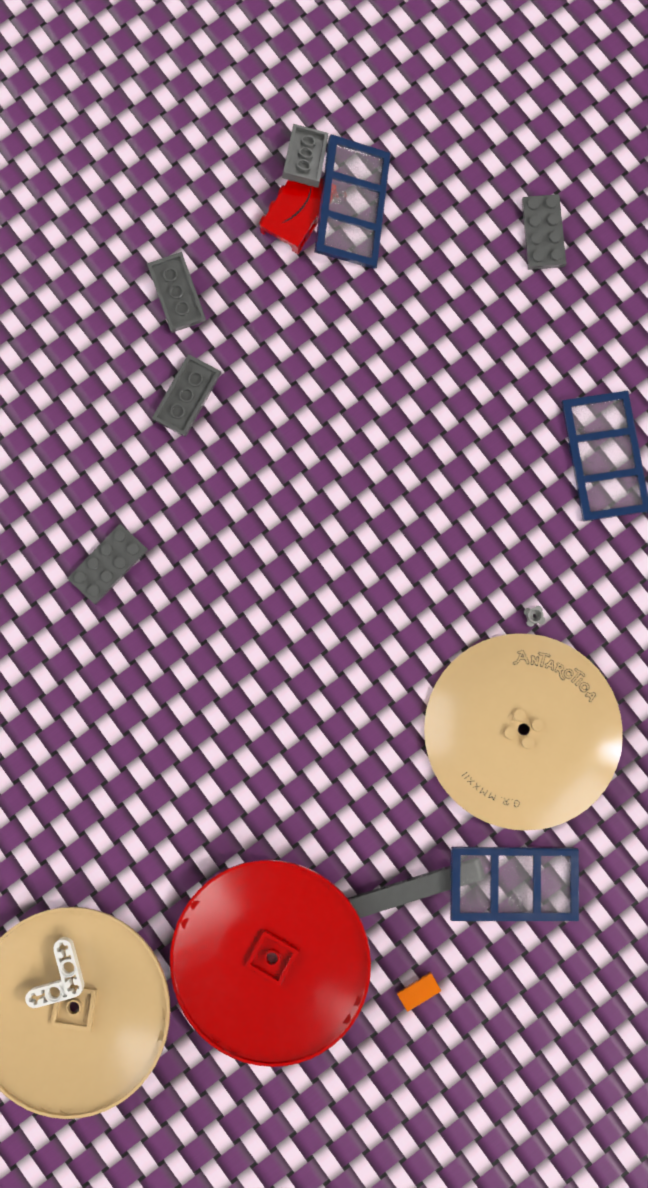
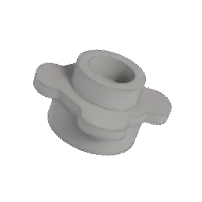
[524,606,545,627]

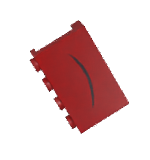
[259,178,336,255]

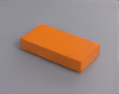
[397,972,441,1012]

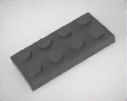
[282,124,329,187]
[522,194,566,270]
[147,252,206,333]
[152,354,222,437]
[67,524,148,605]

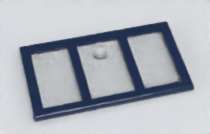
[314,134,391,269]
[561,391,648,522]
[450,847,579,921]

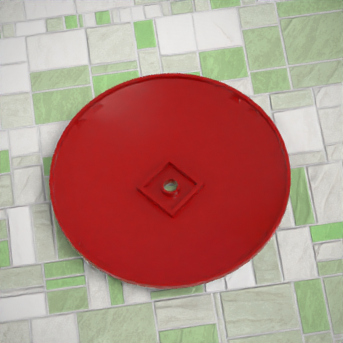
[170,860,371,1067]

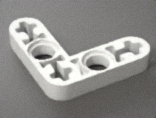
[25,937,84,1008]

